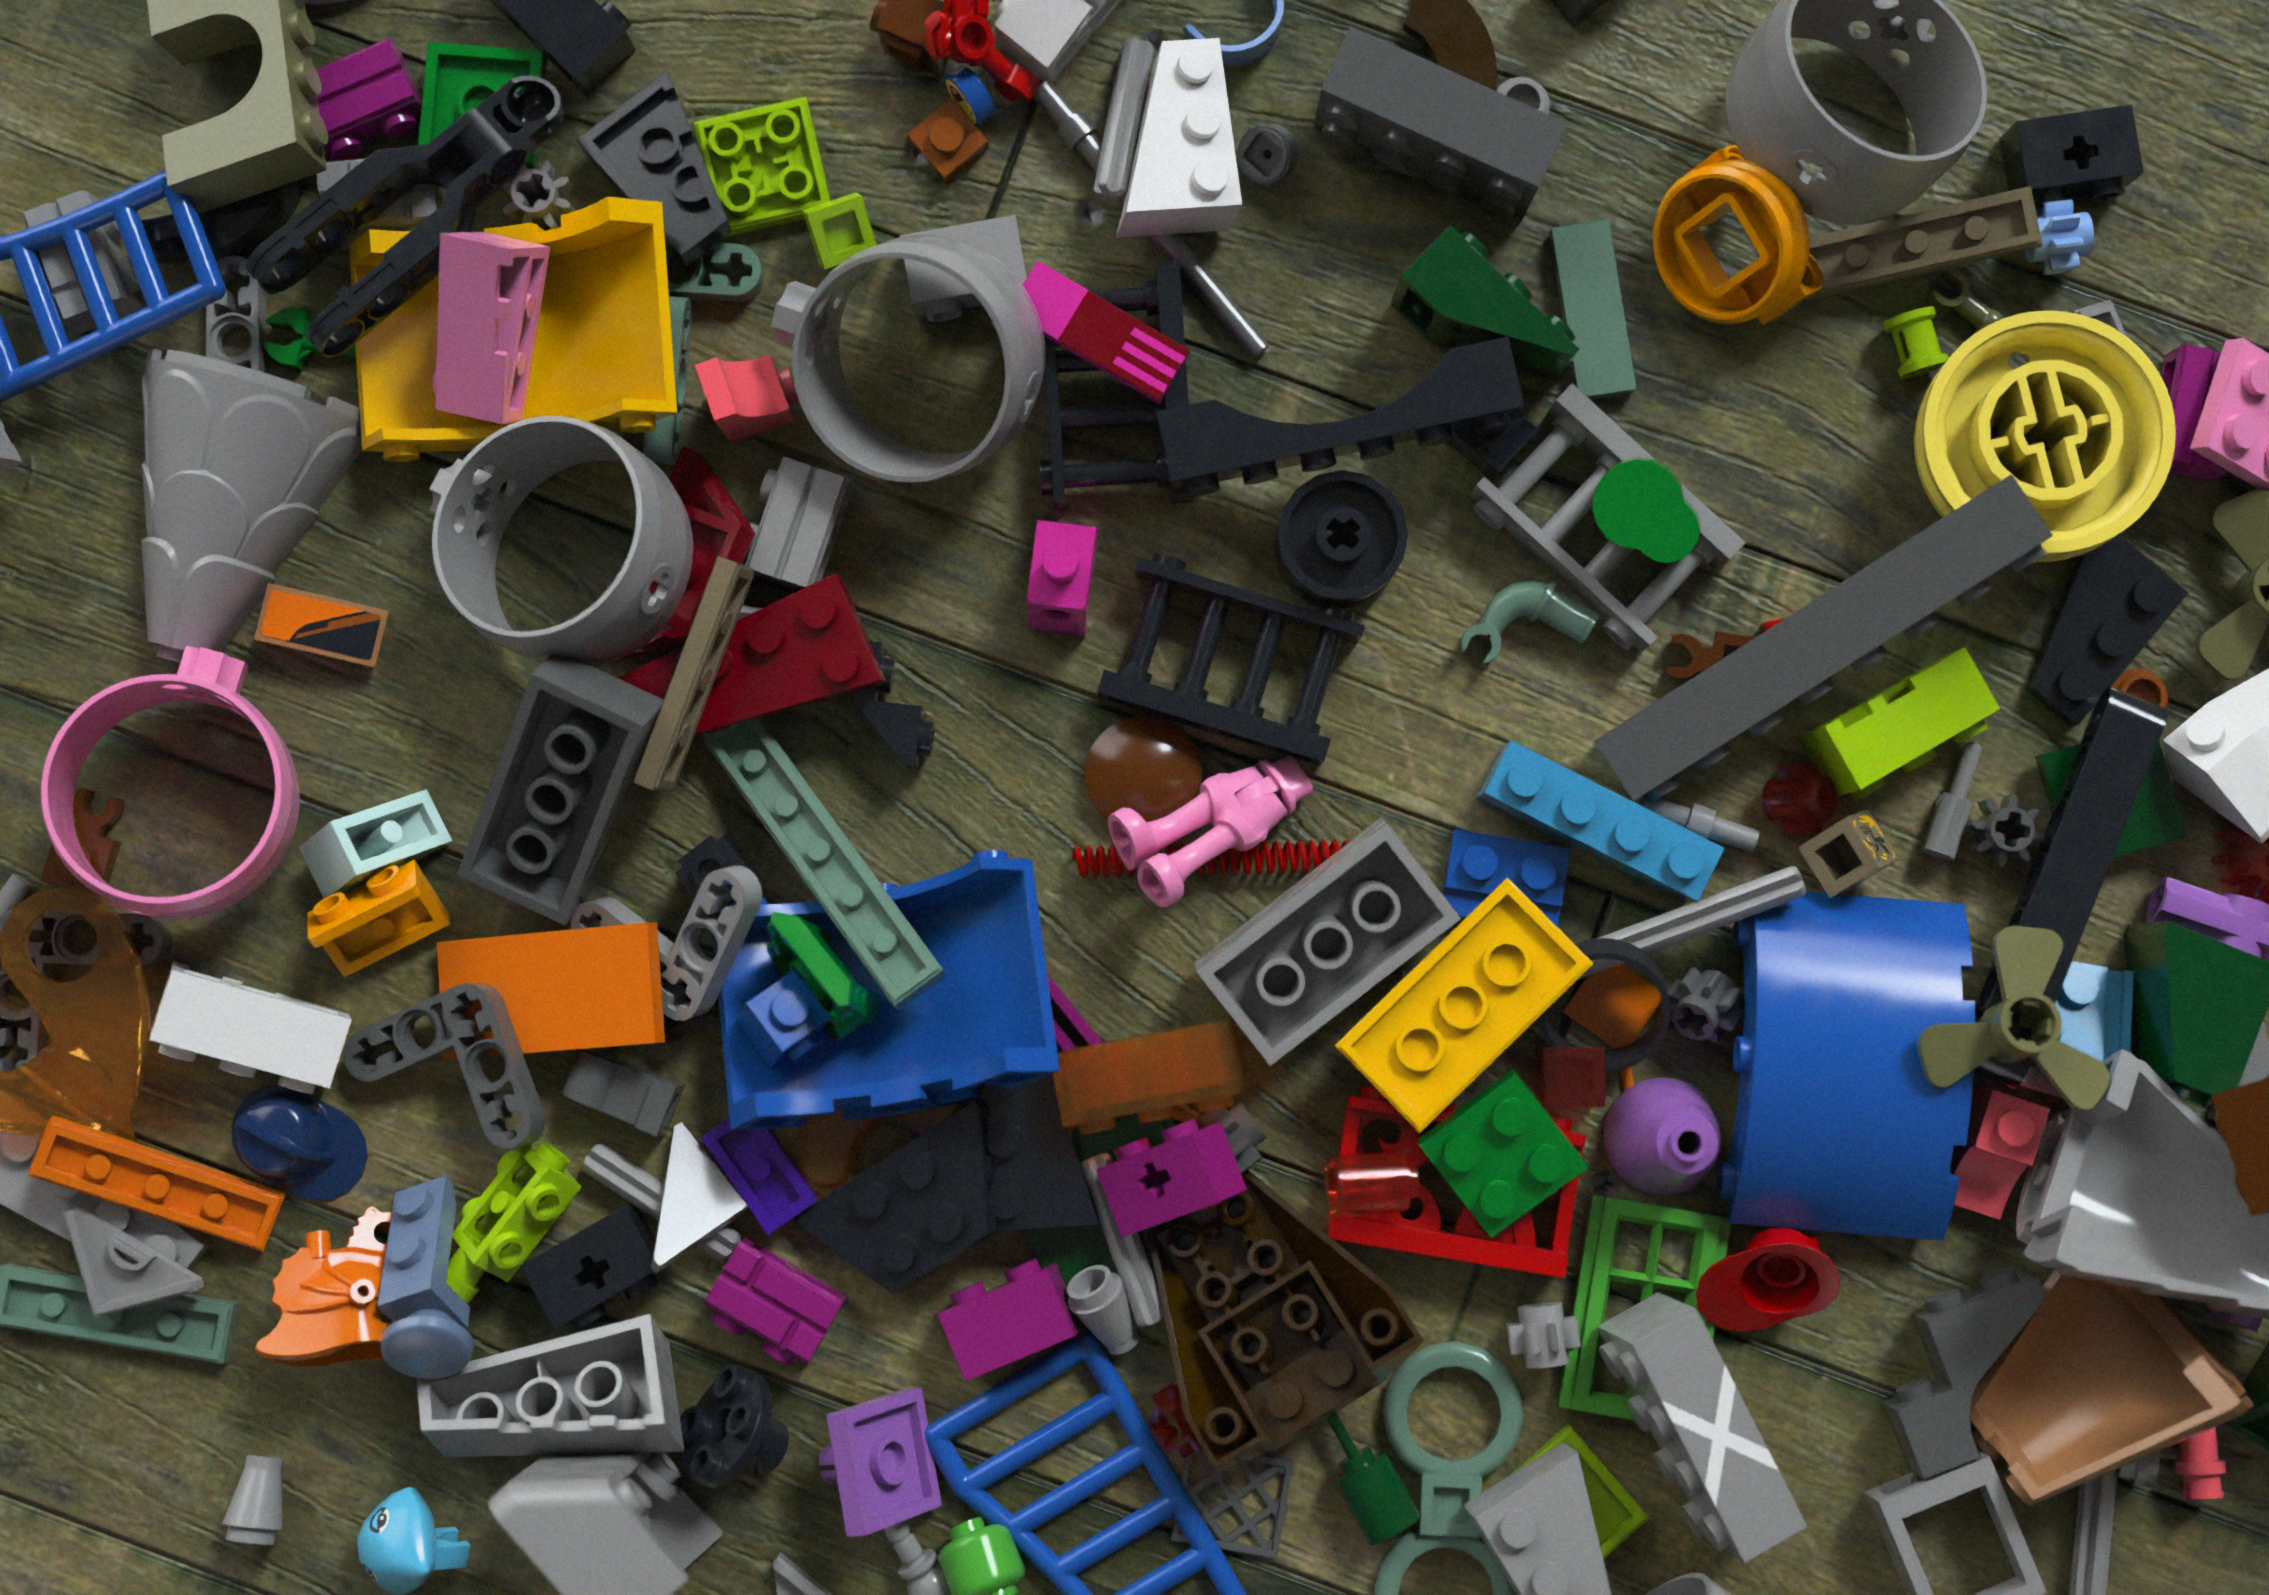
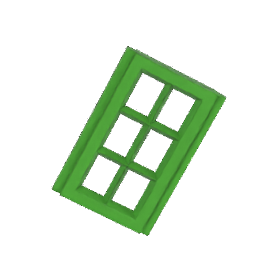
[1557,1194,1731,1420]

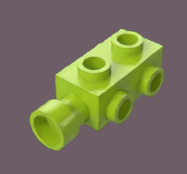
[446,1141,582,1305]

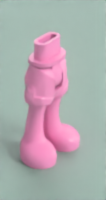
[1108,755,1313,908]

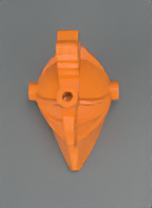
[255,1207,392,1367]

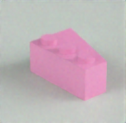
[432,231,551,425]

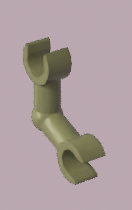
[1927,270,2003,333]

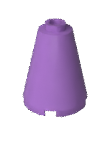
[1603,1077,1722,1196]

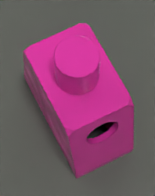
[1026,520,1100,637]

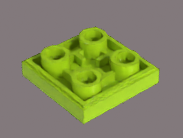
[694,97,831,237]

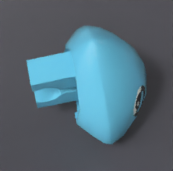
[357,1487,470,1595]

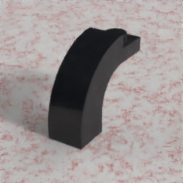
[141,109,306,264]

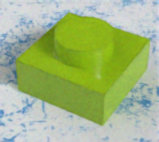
[802,192,877,269]

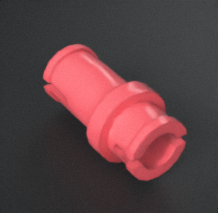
[2175,1427,2226,1499]

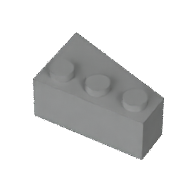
[1462,1442,1611,1595]

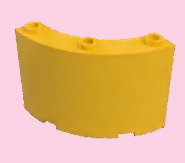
[349,197,677,462]

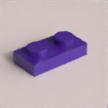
[701,1117,820,1235]

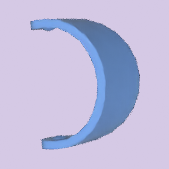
[1183,0,1284,66]

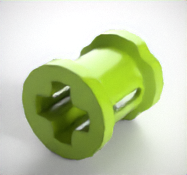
[1883,306,1949,380]

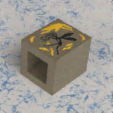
[1798,809,1900,898]

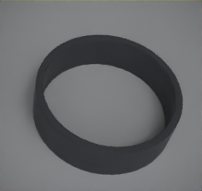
[1538,938,1670,1072]

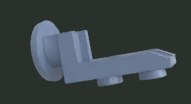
[377,1175,474,1379]

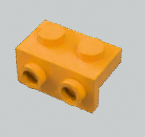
[308,860,450,978]

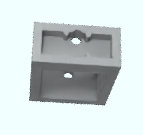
[1864,1450,2047,1595]

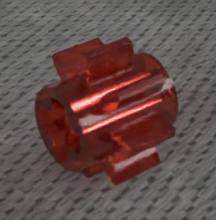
[1762,764,1837,835]
[1149,1383,1204,1458]

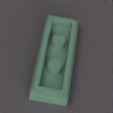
[1549,219,1637,400]

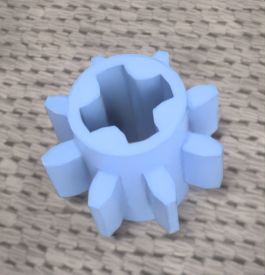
[2024,199,2094,275]

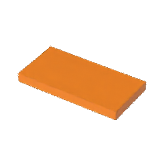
[437,922,665,1060]

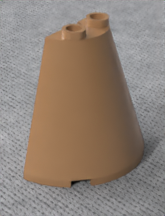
[1970,1269,2253,1507]

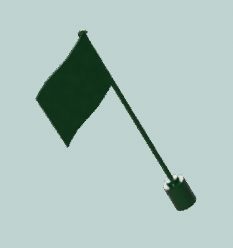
[1020,1051,1421,1545]

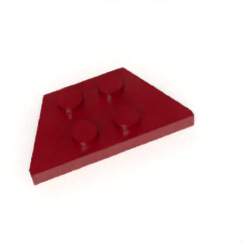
[622,446,755,659]

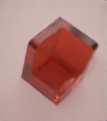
[1534,1047,1605,1108]

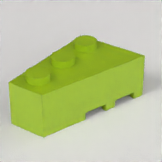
[1797,647,2000,801]

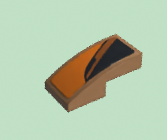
[253,583,389,668]

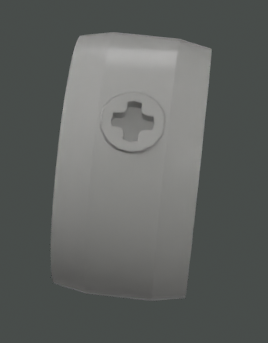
[1725,0,1987,225]
[771,235,1046,482]
[429,416,693,667]

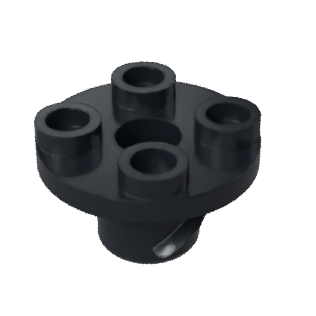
[680,1364,789,1488]

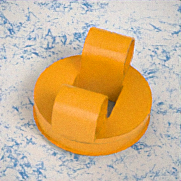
[1652,145,1823,326]

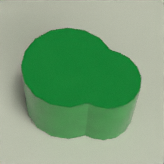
[1592,457,1701,563]

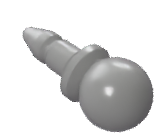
[884,1520,951,1595]

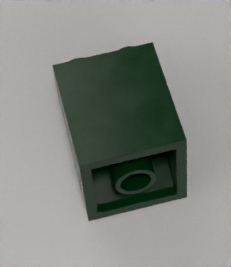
[2124,921,2269,1109]

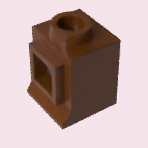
[869,0,950,80]

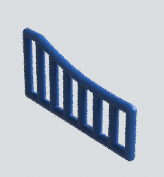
[0,170,226,403]
[925,1332,1247,1595]

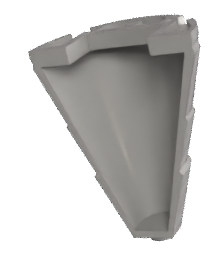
[141,349,362,663]
[2016,1049,2269,1319]

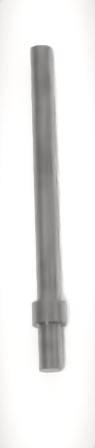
[1033,80,1269,360]

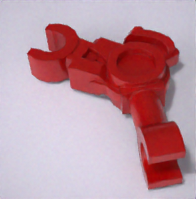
[924,0,1041,102]

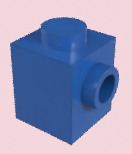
[736,969,831,1068]

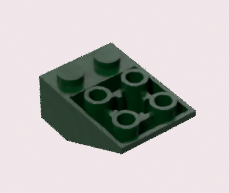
[1390,225,1579,381]

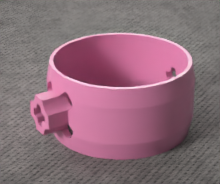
[41,646,300,919]

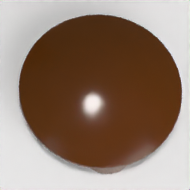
[1085,716,1202,822]

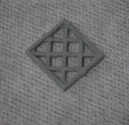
[1171,1441,1293,1559]

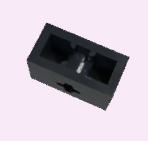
[1999,104,2144,209]
[520,1203,660,1331]

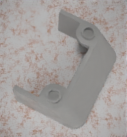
[488,1452,724,1595]

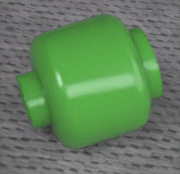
[938,1517,1025,1595]

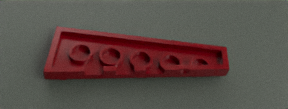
[618,573,887,736]

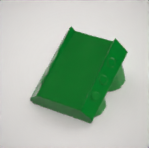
[767,911,882,1042]

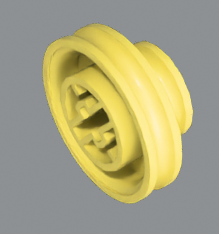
[1914,311,2176,562]

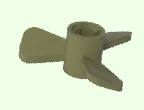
[2197,490,2269,680]
[1917,926,2110,1111]

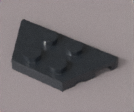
[795,1100,997,1294]

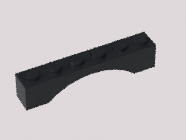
[1156,337,1524,497]

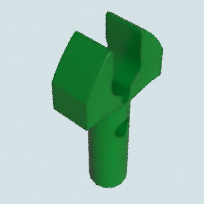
[261,306,356,370]

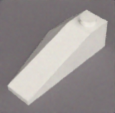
[2163,668,2269,844]

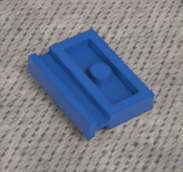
[1443,829,1571,927]

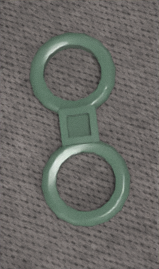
[1374,1341,1524,1595]

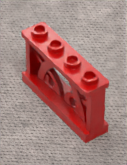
[1324,1085,1586,1278]

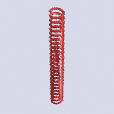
[1072,839,1350,879]

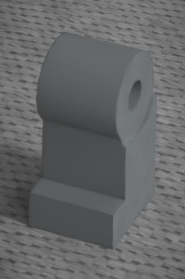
[562,1049,685,1137]

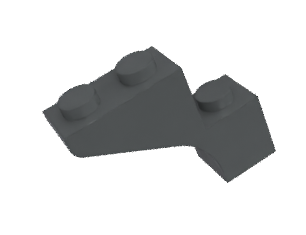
[1882,1268,2044,1479]

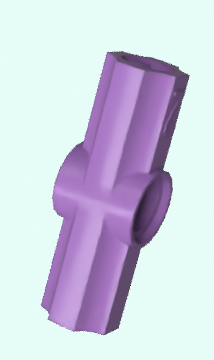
[2145,877,2269,961]

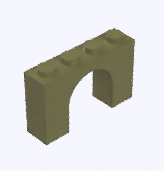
[147,0,328,214]

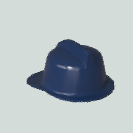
[231,1084,368,1201]

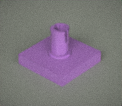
[819,1387,942,1537]

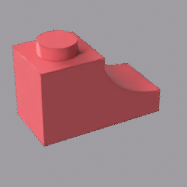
[695,354,799,444]
[1950,1087,2050,1220]

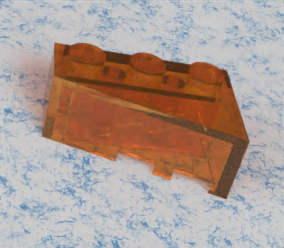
[1053,1016,1250,1134]

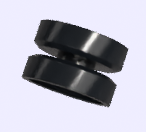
[1273,470,1408,609]

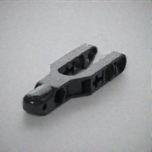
[246,76,565,358]

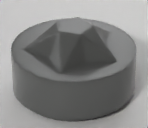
[1237,123,1298,184]

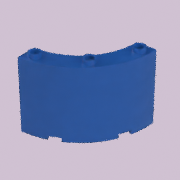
[712,850,1060,1130]
[1716,891,1975,1241]

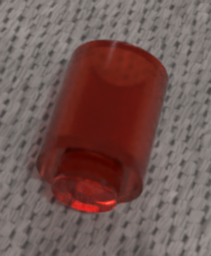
[1324,1151,1419,1217]

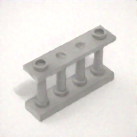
[1470,384,1746,652]

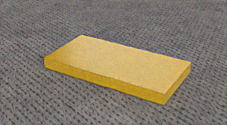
[1335,877,1593,1133]

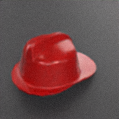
[1695,1227,1841,1332]

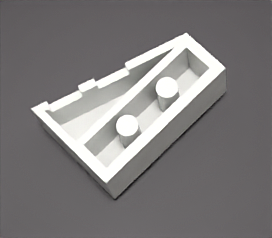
[149,961,352,1094]

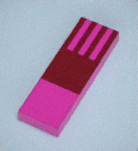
[1023,260,1190,404]

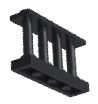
[1040,260,1194,511]
[1097,553,1365,766]

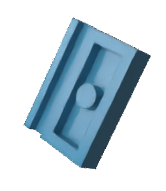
[2035,961,2134,1078]

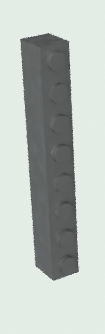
[1594,474,2053,802]

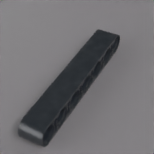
[1974,686,2168,1089]

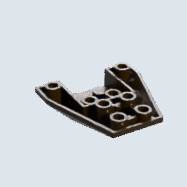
[1147,1170,1424,1472]

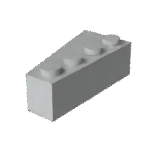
[417,1314,684,1458]

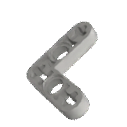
[571,866,762,1021]

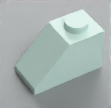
[299,789,452,898]

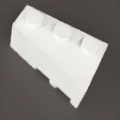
[994,0,1122,83]
[1116,38,1242,238]

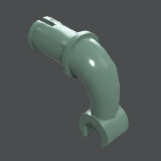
[1460,580,1600,665]

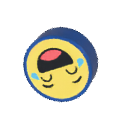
[944,65,995,127]

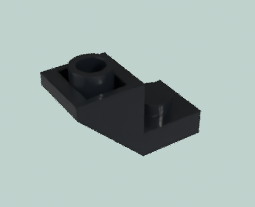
[851,641,935,770]

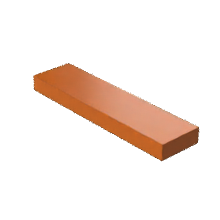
[28,1115,286,1252]

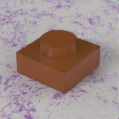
[907,98,989,184]

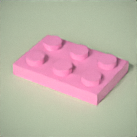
[2190,338,2269,492]

